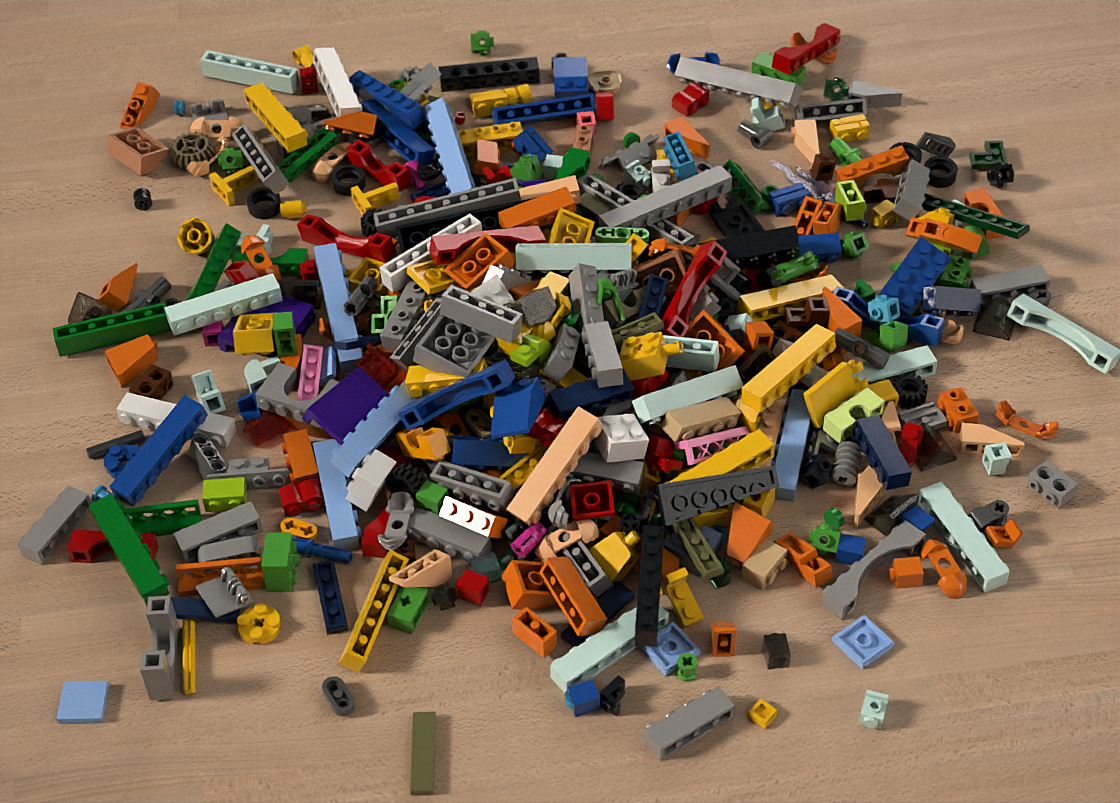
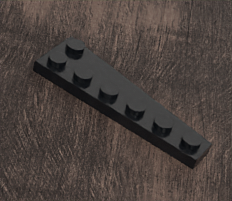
[656,466,779,526]

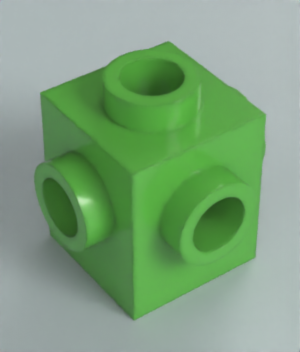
[470,30,494,55]
[218,148,245,173]
[840,231,870,259]
[809,523,842,554]

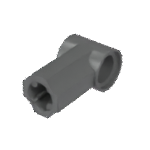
[738,119,773,149]

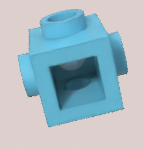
[868,295,900,324]

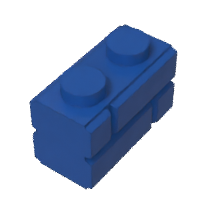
[512,125,554,164]
[768,182,810,217]

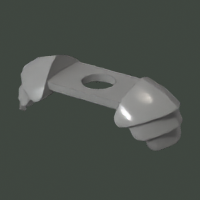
[548,478,581,530]
[378,491,414,550]

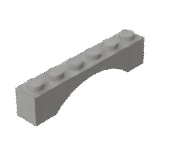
[822,520,926,620]

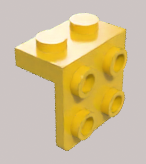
[469,90,508,118]

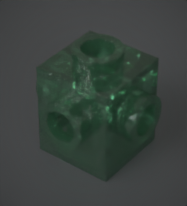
[823,77,850,101]

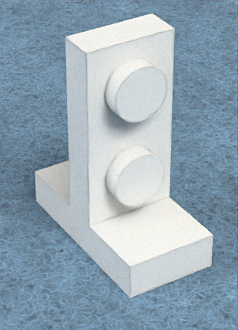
[651,159,671,193]

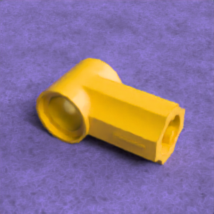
[292,44,315,67]

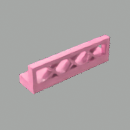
[297,344,323,401]
[674,426,749,465]

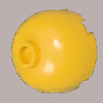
[177,218,215,255]

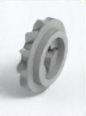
[399,66,422,85]

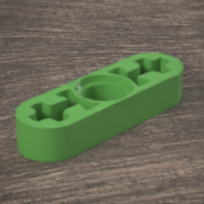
[595,227,649,244]

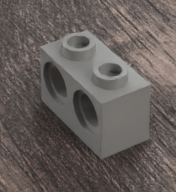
[1027,460,1078,509]

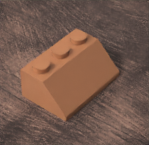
[108,126,169,175]
[632,248,688,297]

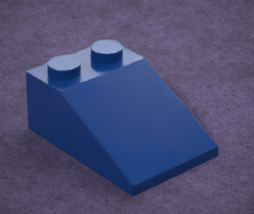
[553,57,588,99]
[490,377,547,439]

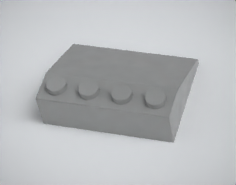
[413,314,497,377]

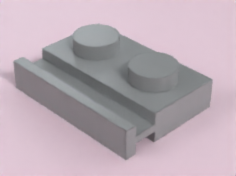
[898,402,948,433]

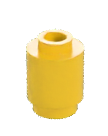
[280,200,307,219]

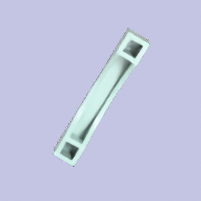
[1007,294,1120,374]

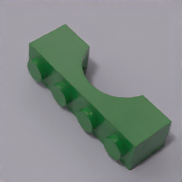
[232,247,309,277]

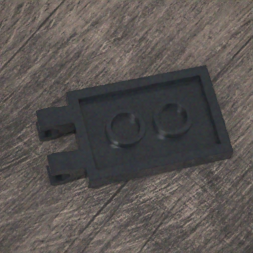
[710,195,765,238]

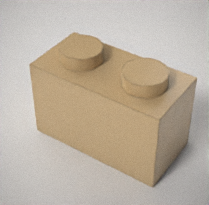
[741,538,788,590]

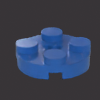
[104,445,140,479]

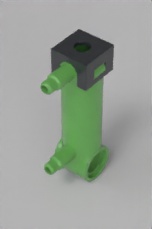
[755,250,819,291]

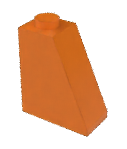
[105,334,159,388]
[727,502,775,569]

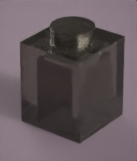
[763,633,791,670]

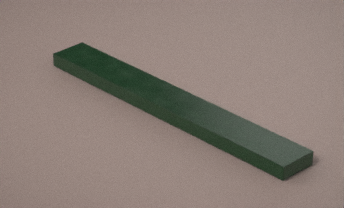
[922,193,1030,239]

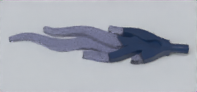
[770,161,869,229]

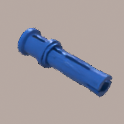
[292,534,352,564]

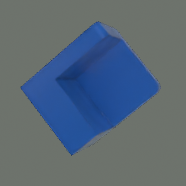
[236,391,268,424]
[901,505,935,532]
[835,533,866,566]
[568,680,600,717]

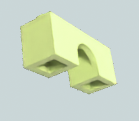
[823,387,885,443]

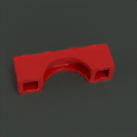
[347,139,410,192]
[67,529,159,563]

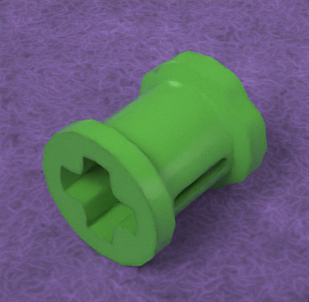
[677,653,698,682]

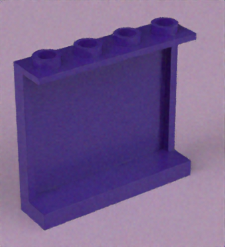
[217,296,316,359]
[302,366,405,456]

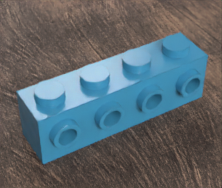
[663,131,698,181]

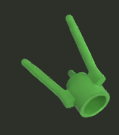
[598,278,625,322]

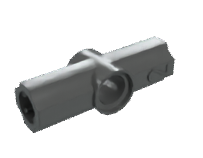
[123,276,172,312]
[343,276,378,316]
[835,327,891,369]

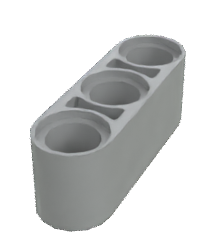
[197,536,260,572]

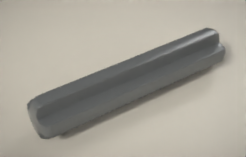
[86,430,145,459]

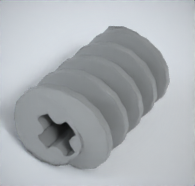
[831,441,862,487]

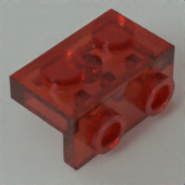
[355,343,399,389]
[243,410,291,448]

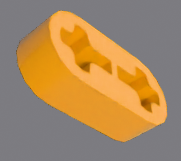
[280,517,318,542]

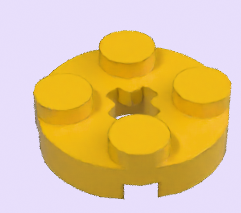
[237,602,281,645]

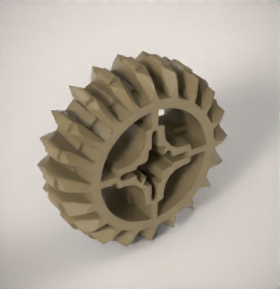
[168,131,216,171]

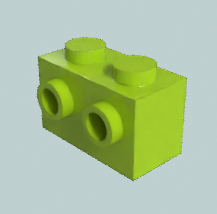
[835,180,866,222]
[202,477,247,512]

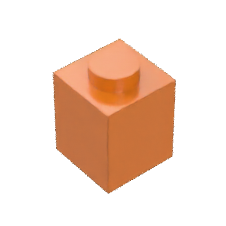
[889,556,924,589]

